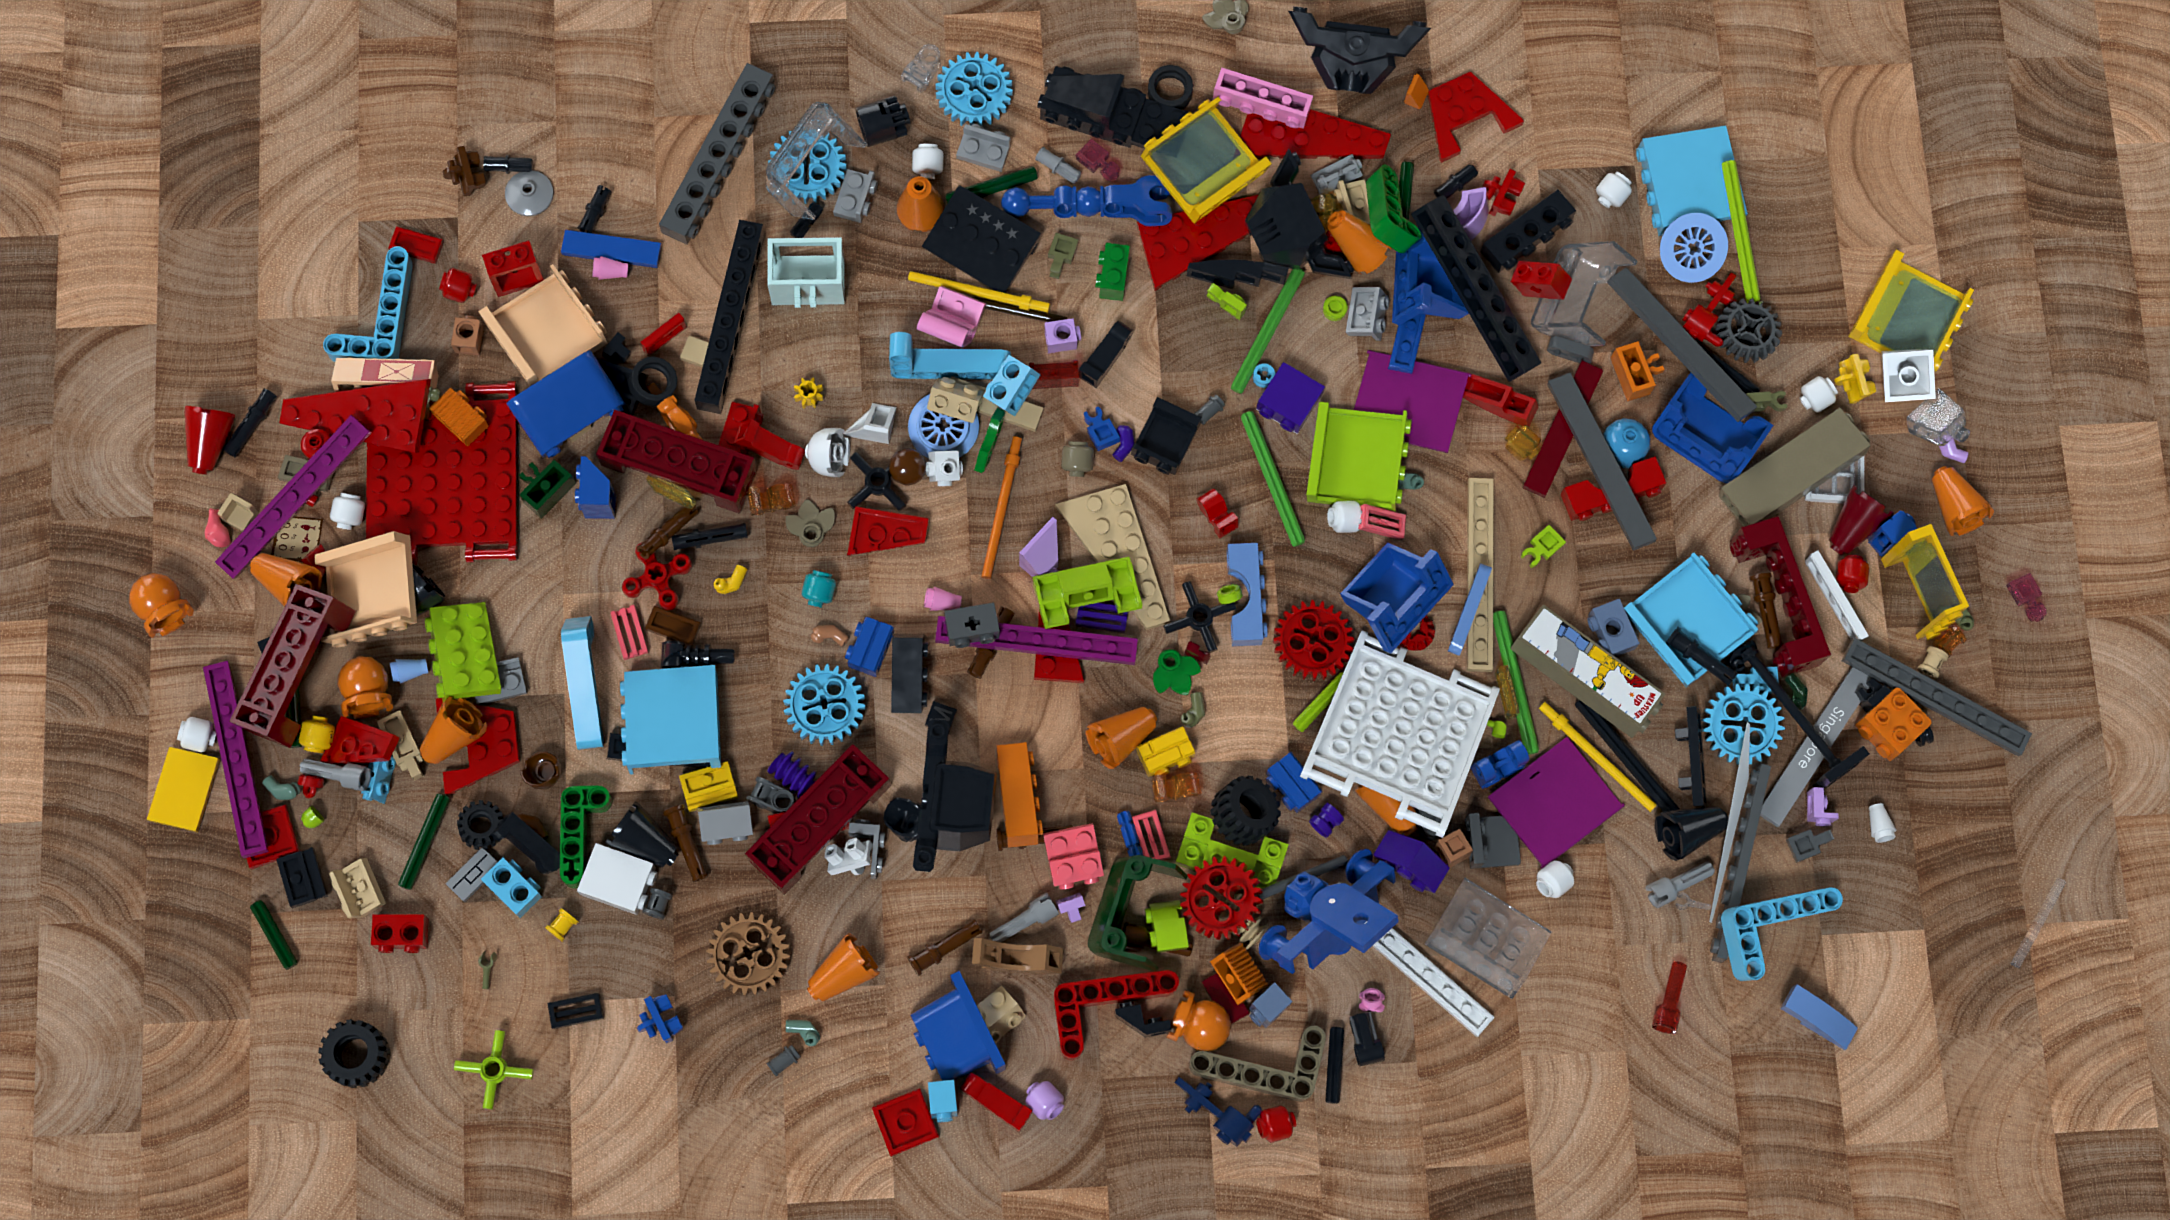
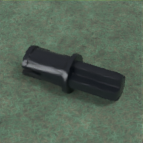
[483,155,533,174]
[1434,165,1478,199]

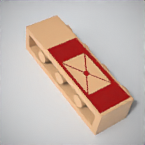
[331,357,439,392]

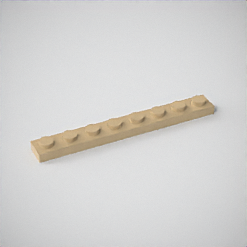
[1467,478,1494,672]

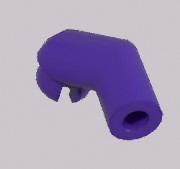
[1112,425,1135,462]

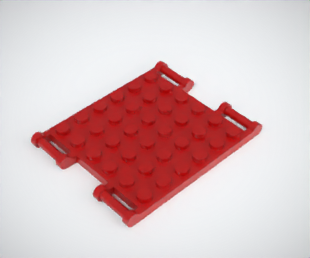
[366,381,517,565]

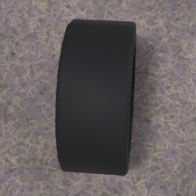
[1147,65,1193,110]
[628,357,678,407]

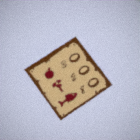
[271,517,323,562]

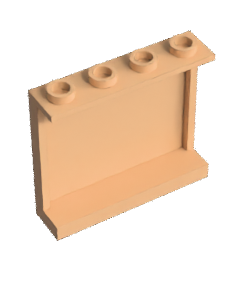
[478,264,608,386]
[315,531,417,648]

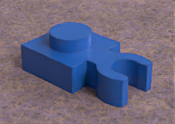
[1084,407,1120,451]

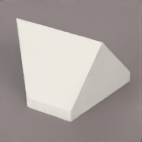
[843,403,896,444]

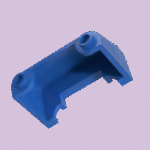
[507,350,626,458]
[1652,372,1774,484]

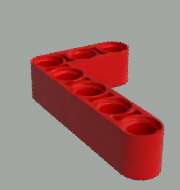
[1054,970,1179,1061]

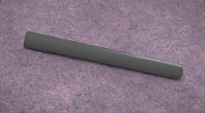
[1257,855,1348,900]

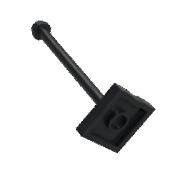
[1740,646,1870,789]

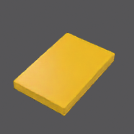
[147,747,220,833]

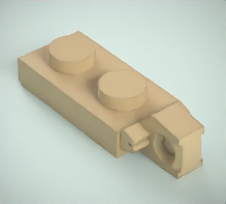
[377,710,424,781]

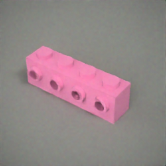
[1213,67,1313,129]

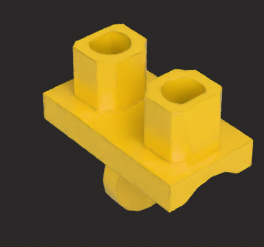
[1834,354,1876,404]

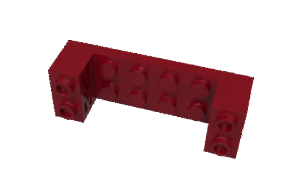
[596,409,757,514]
[1730,516,1831,678]
[229,584,356,748]
[745,744,891,895]

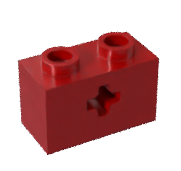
[1510,261,1572,300]

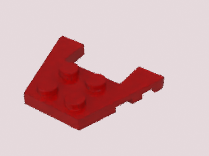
[1427,71,1524,163]
[435,698,520,796]

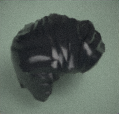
[883,797,921,842]

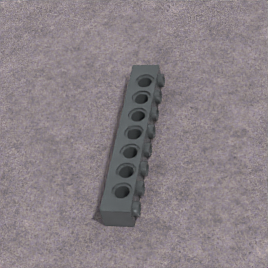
[659,63,776,245]

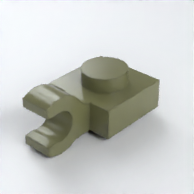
[1048,233,1079,279]
[1746,391,1788,412]

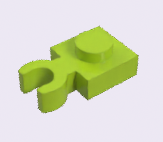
[1206,283,1247,320]
[1521,525,1566,568]

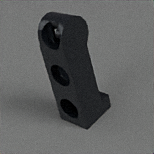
[1078,320,1134,389]
[490,812,560,874]

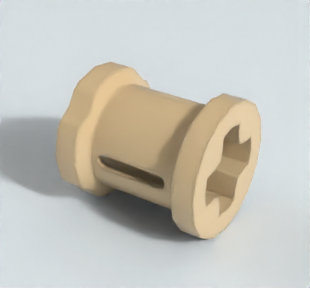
[1917,646,1949,679]

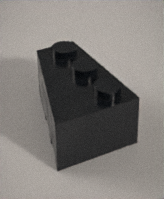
[891,634,928,713]

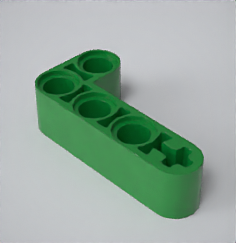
[1366,164,1422,254]
[560,785,613,889]

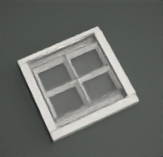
[1805,456,1864,504]

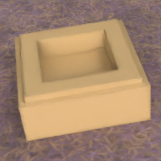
[680,336,709,367]

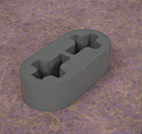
[1547,336,1594,364]

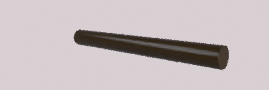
[972,297,1068,322]

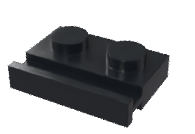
[276,847,328,909]

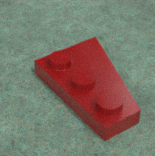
[847,506,929,556]
[320,716,400,765]

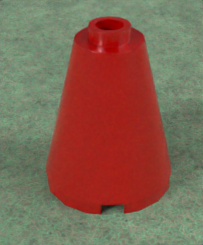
[184,406,235,475]

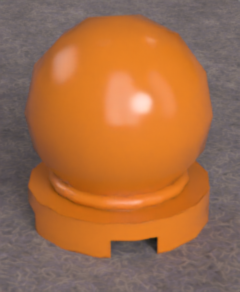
[129,573,194,638]
[337,656,394,719]
[1166,990,1232,1052]

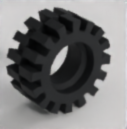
[457,800,503,850]

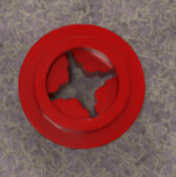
[1400,616,1435,651]

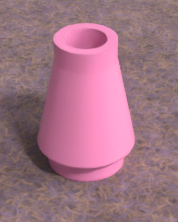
[592,256,628,280]
[924,586,962,611]

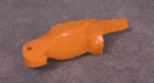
[647,382,703,440]

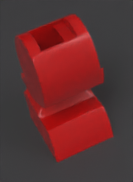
[1196,488,1238,539]

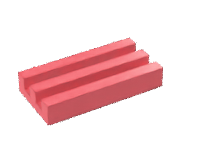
[1358,504,1406,540]
[610,605,648,660]
[1132,810,1171,861]

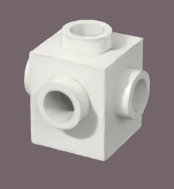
[926,451,963,486]

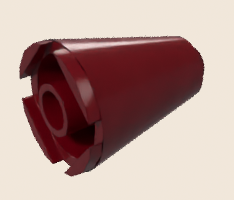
[1829,485,1895,555]

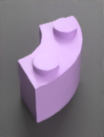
[1453,187,1489,240]

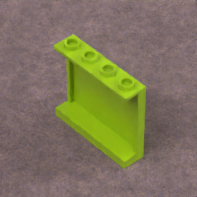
[1306,402,1412,512]

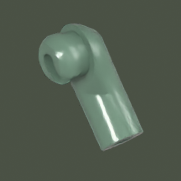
[1399,473,1424,490]
[262,775,301,800]
[786,1020,820,1047]

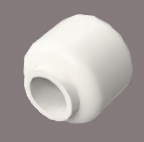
[912,144,944,179]
[1596,172,1632,208]
[1799,376,1838,412]
[330,493,365,530]
[1327,501,1362,533]
[177,717,216,752]
[1536,860,1574,898]

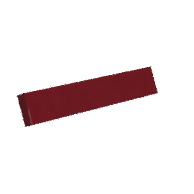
[1522,361,1604,498]

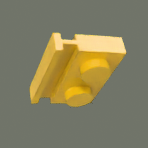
[679,761,739,812]

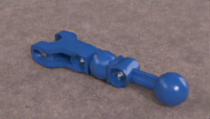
[1001,175,1172,226]

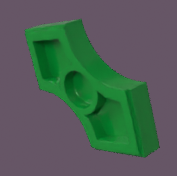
[974,408,1005,473]

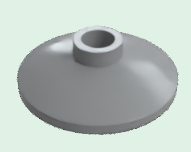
[505,170,554,216]

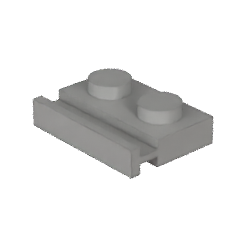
[475,658,527,705]

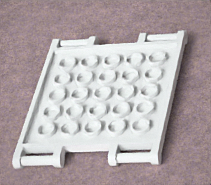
[1300,630,1500,838]

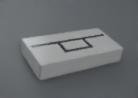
[446,847,498,902]

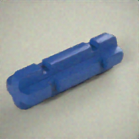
[1117,811,1143,856]

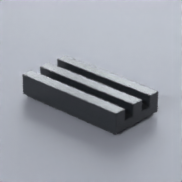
[547,993,604,1029]

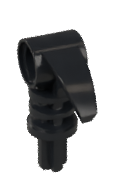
[661,641,735,669]

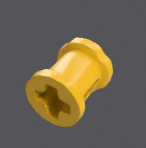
[545,908,578,942]

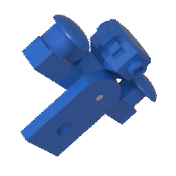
[1259,849,1399,974]

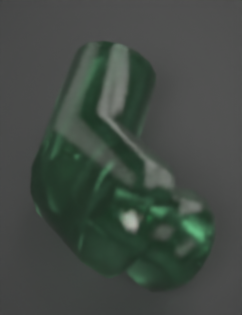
[1784,673,1808,710]

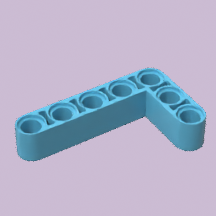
[323,246,413,362]
[889,332,1011,380]
[561,616,604,750]
[1721,887,1843,981]

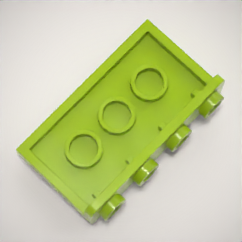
[425,602,501,702]

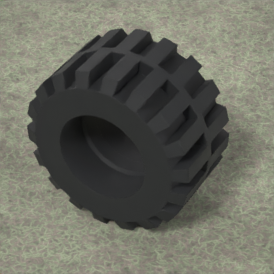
[1210,775,1281,846]
[318,1019,390,1088]

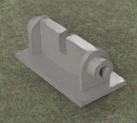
[1310,154,1363,196]

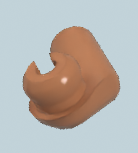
[811,625,850,647]

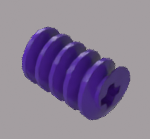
[767,751,817,799]

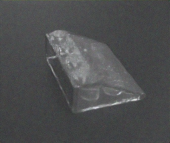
[1425,878,1552,999]

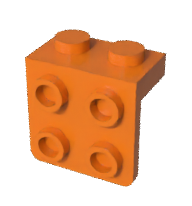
[1854,688,1931,761]

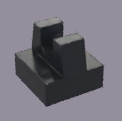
[602,332,631,363]
[1855,678,1892,712]

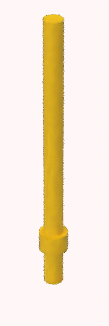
[908,271,1051,313]
[1539,702,1656,812]

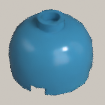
[1603,418,1651,469]

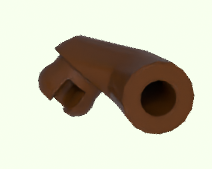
[517,813,550,840]

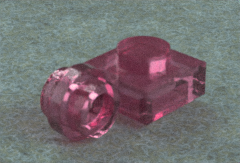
[1075,139,1120,182]
[2006,573,2047,622]

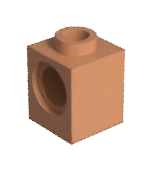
[451,315,484,355]
[1434,829,1473,868]

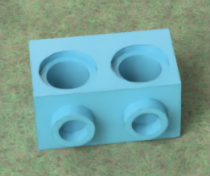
[983,355,1041,416]
[481,858,542,918]
[928,1080,958,1123]

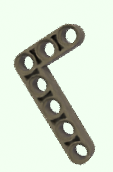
[1189,1026,1326,1102]

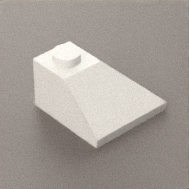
[1881,350,1936,402]

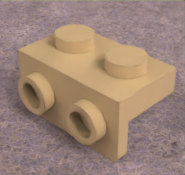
[1334,179,1370,224]
[927,377,985,423]
[329,858,386,918]
[977,985,1026,1043]

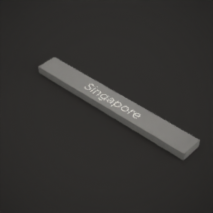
[1760,667,1875,827]

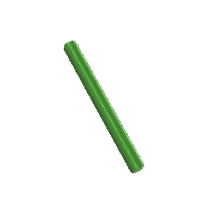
[1231,269,1305,394]
[1241,411,1305,547]
[1493,611,1539,755]

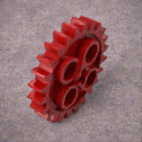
[1273,600,1354,681]
[1180,856,1264,940]

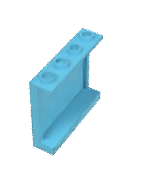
[1636,126,1748,236]
[1624,553,1759,688]
[620,665,721,775]

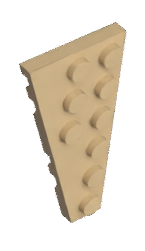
[1055,484,1170,630]

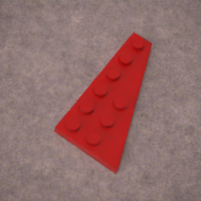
[1233,109,1391,159]
[1137,195,1258,291]
[279,379,431,453]

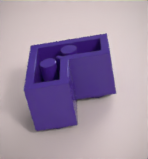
[1373,830,1450,893]

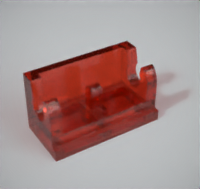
[1028,360,1079,389]

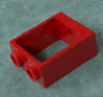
[482,240,544,297]

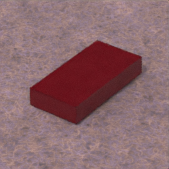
[1201,973,1250,1025]

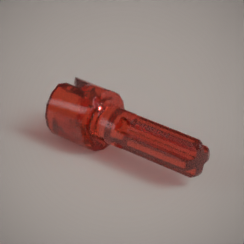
[1652,961,1687,1034]

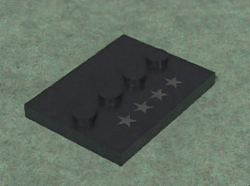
[921,185,1042,293]

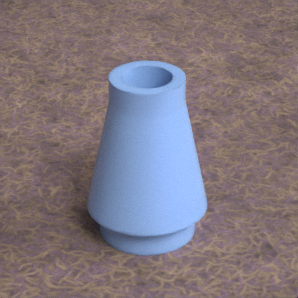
[390,659,428,684]

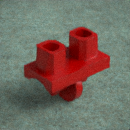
[1482,169,1525,216]

